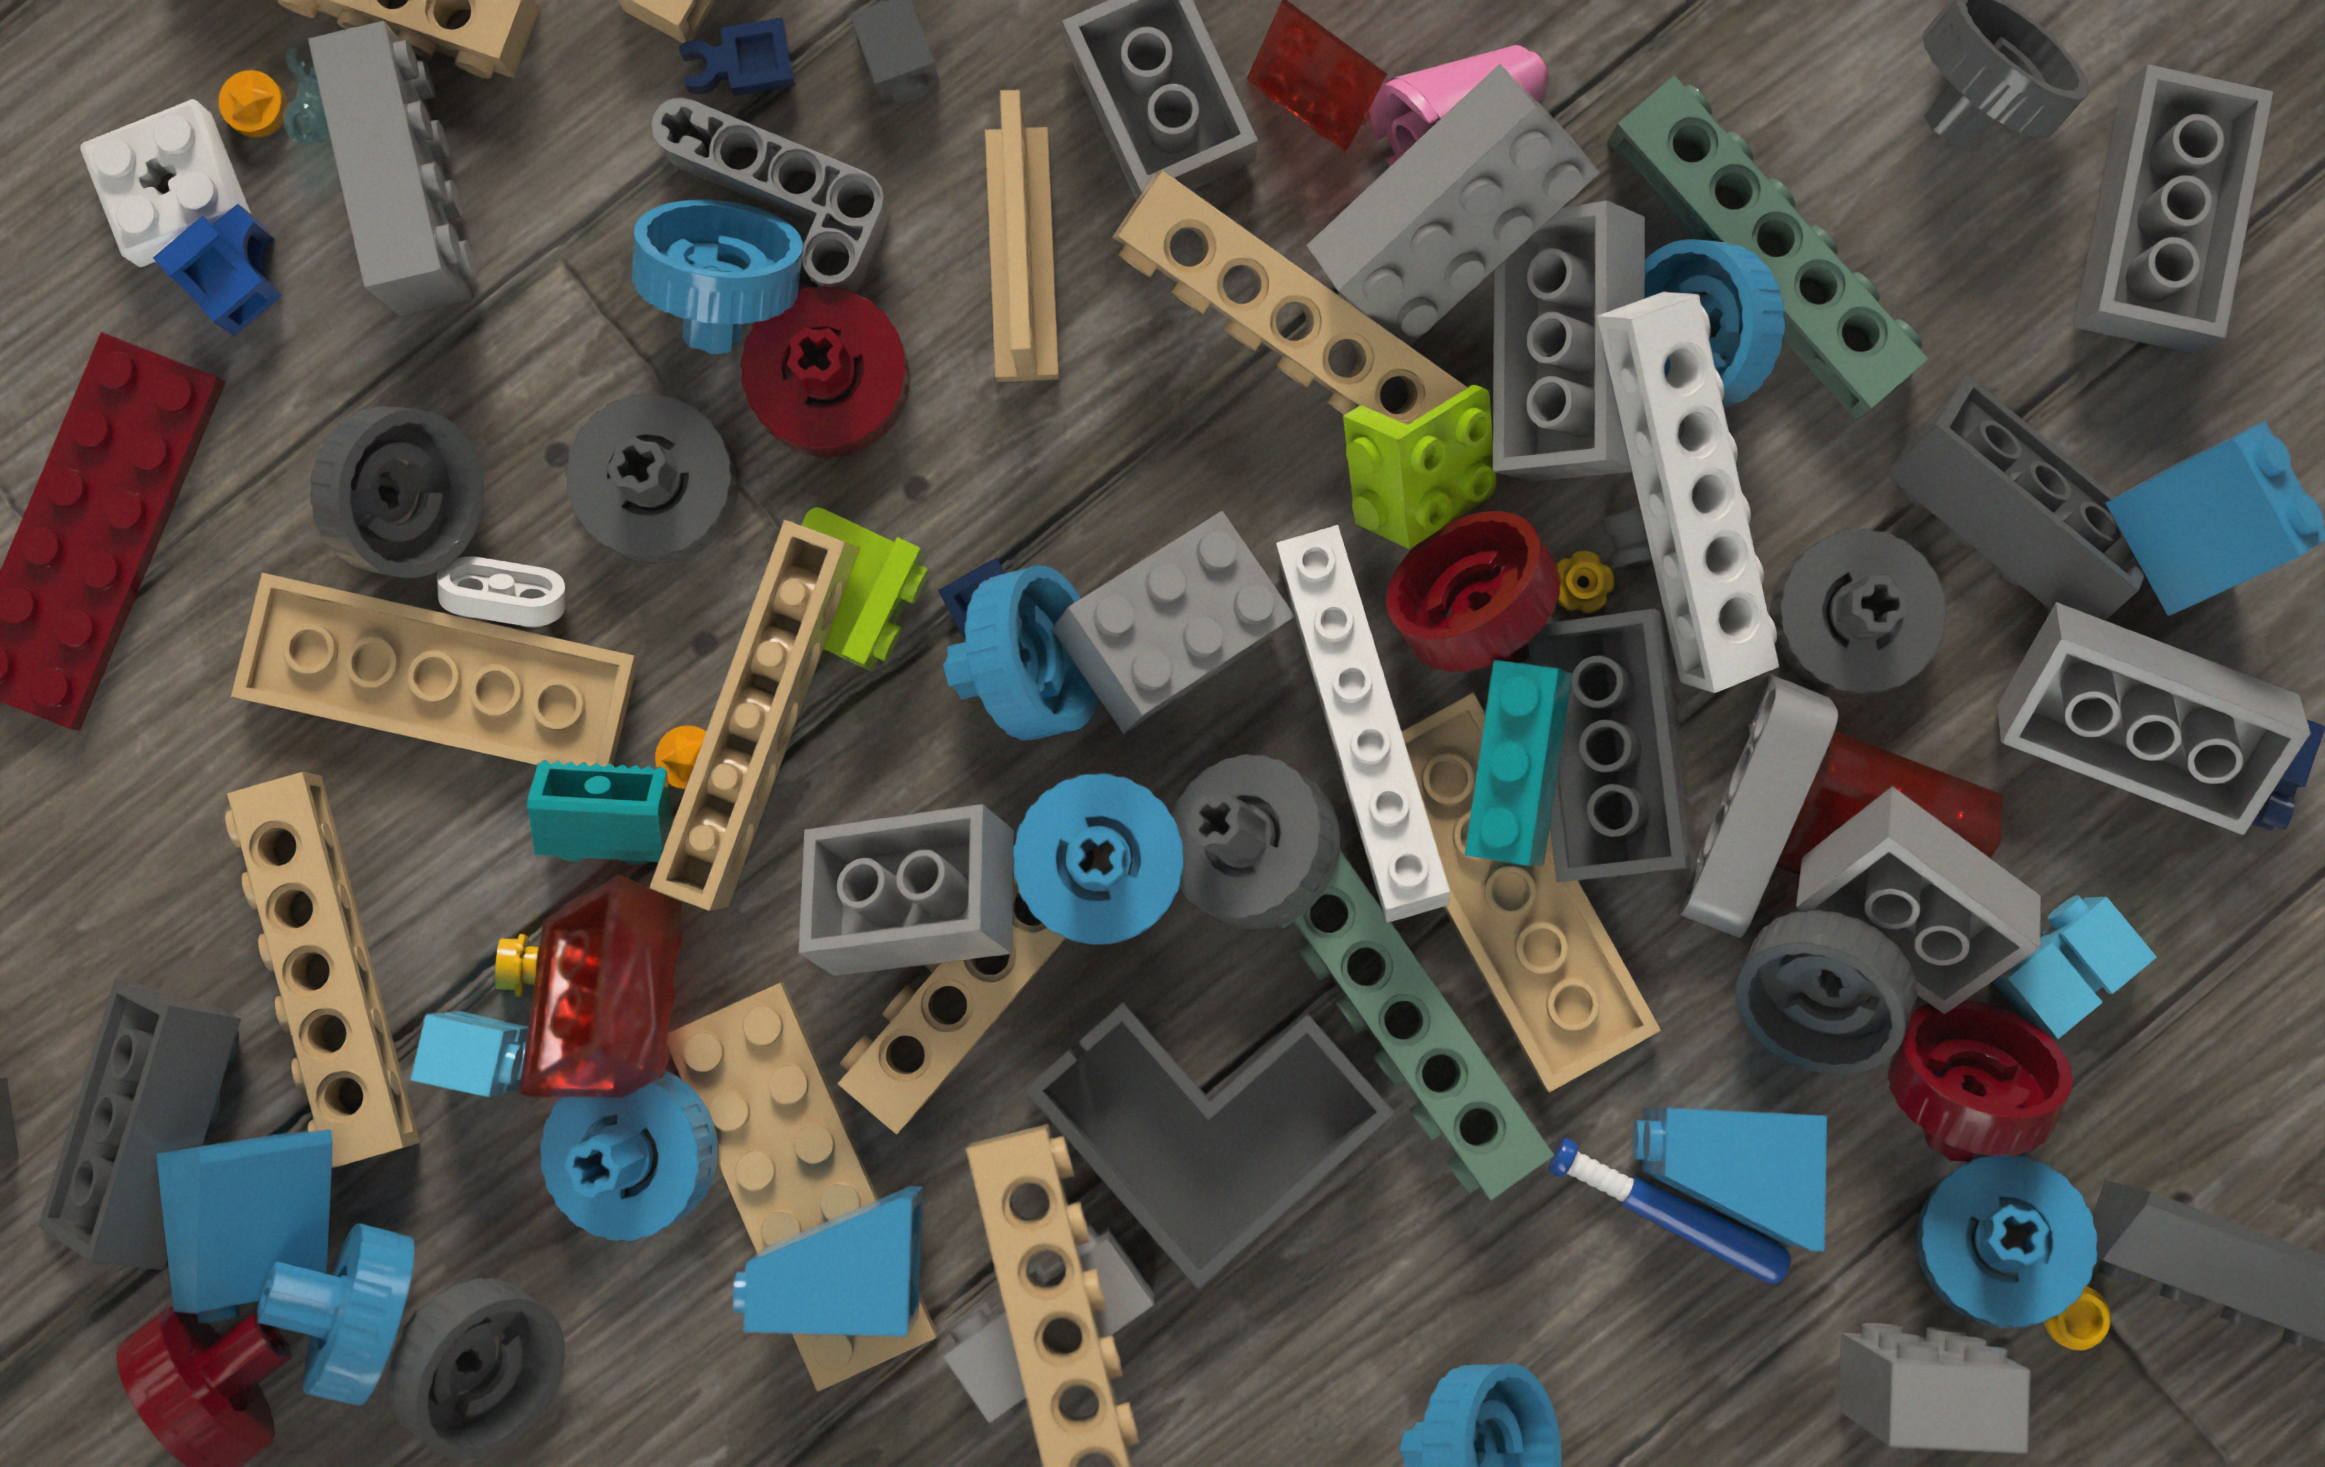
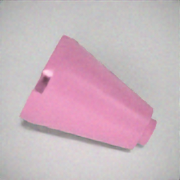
[1369,45,1549,166]

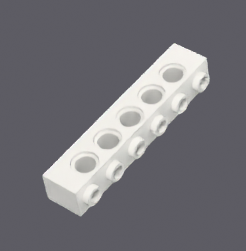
[1597,292,1779,693]
[1276,525,1450,923]

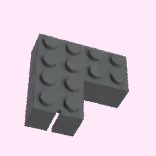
[1024,1001,1396,1290]

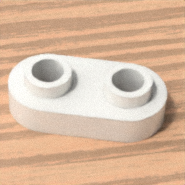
[437,556,566,628]

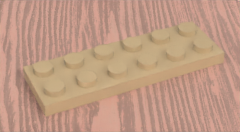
[231,573,639,767]
[1402,692,1661,1093]
[663,982,938,1392]

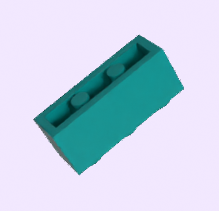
[1465,660,1572,866]

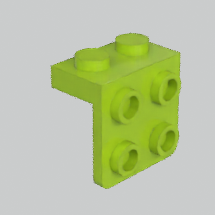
[1343,385,1496,549]
[801,507,929,672]

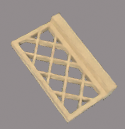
[985,90,1059,382]

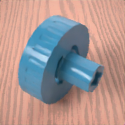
[631,199,803,354]
[1645,239,1785,408]
[943,565,1099,741]
[1013,773,1184,945]
[540,1065,718,1241]
[1916,1155,2098,1329]
[257,1223,414,1406]
[1399,1364,1562,1467]

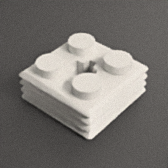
[80,99,251,267]

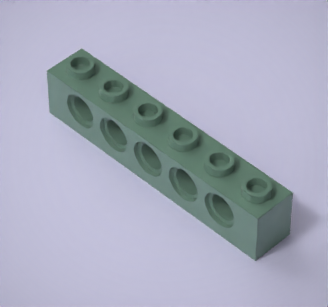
[1607,75,1928,420]
[1280,850,1555,1201]

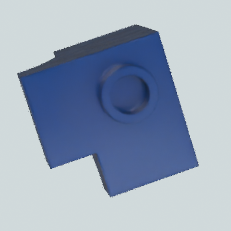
[153,204,283,336]

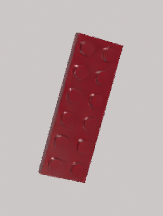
[0,332,226,731]

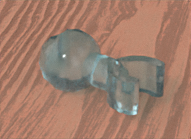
[282,48,330,145]

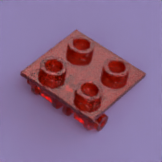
[1247,0,1388,152]

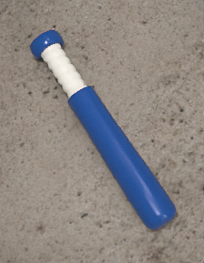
[1548,1138,1791,1284]

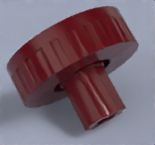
[740,286,910,458]
[1386,511,1561,672]
[1887,1000,2073,1162]
[116,1307,292,1467]

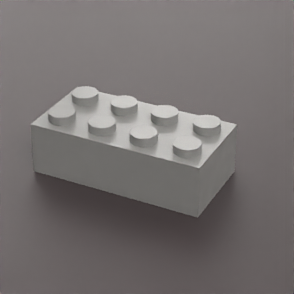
[308,21,477,316]
[1307,63,1600,346]
[2073,64,2273,354]
[1493,201,1645,482]
[1997,602,2310,835]

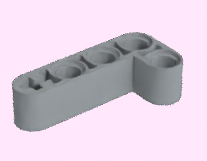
[651,97,890,292]
[1678,674,1838,938]

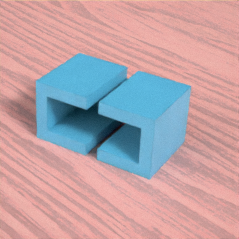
[1992,895,2157,1039]
[411,1011,538,1097]

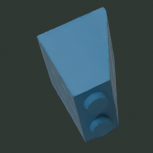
[2105,421,2325,616]
[1632,1108,1827,1251]
[156,1129,333,1323]
[733,1186,923,1336]

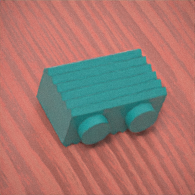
[527,760,673,865]

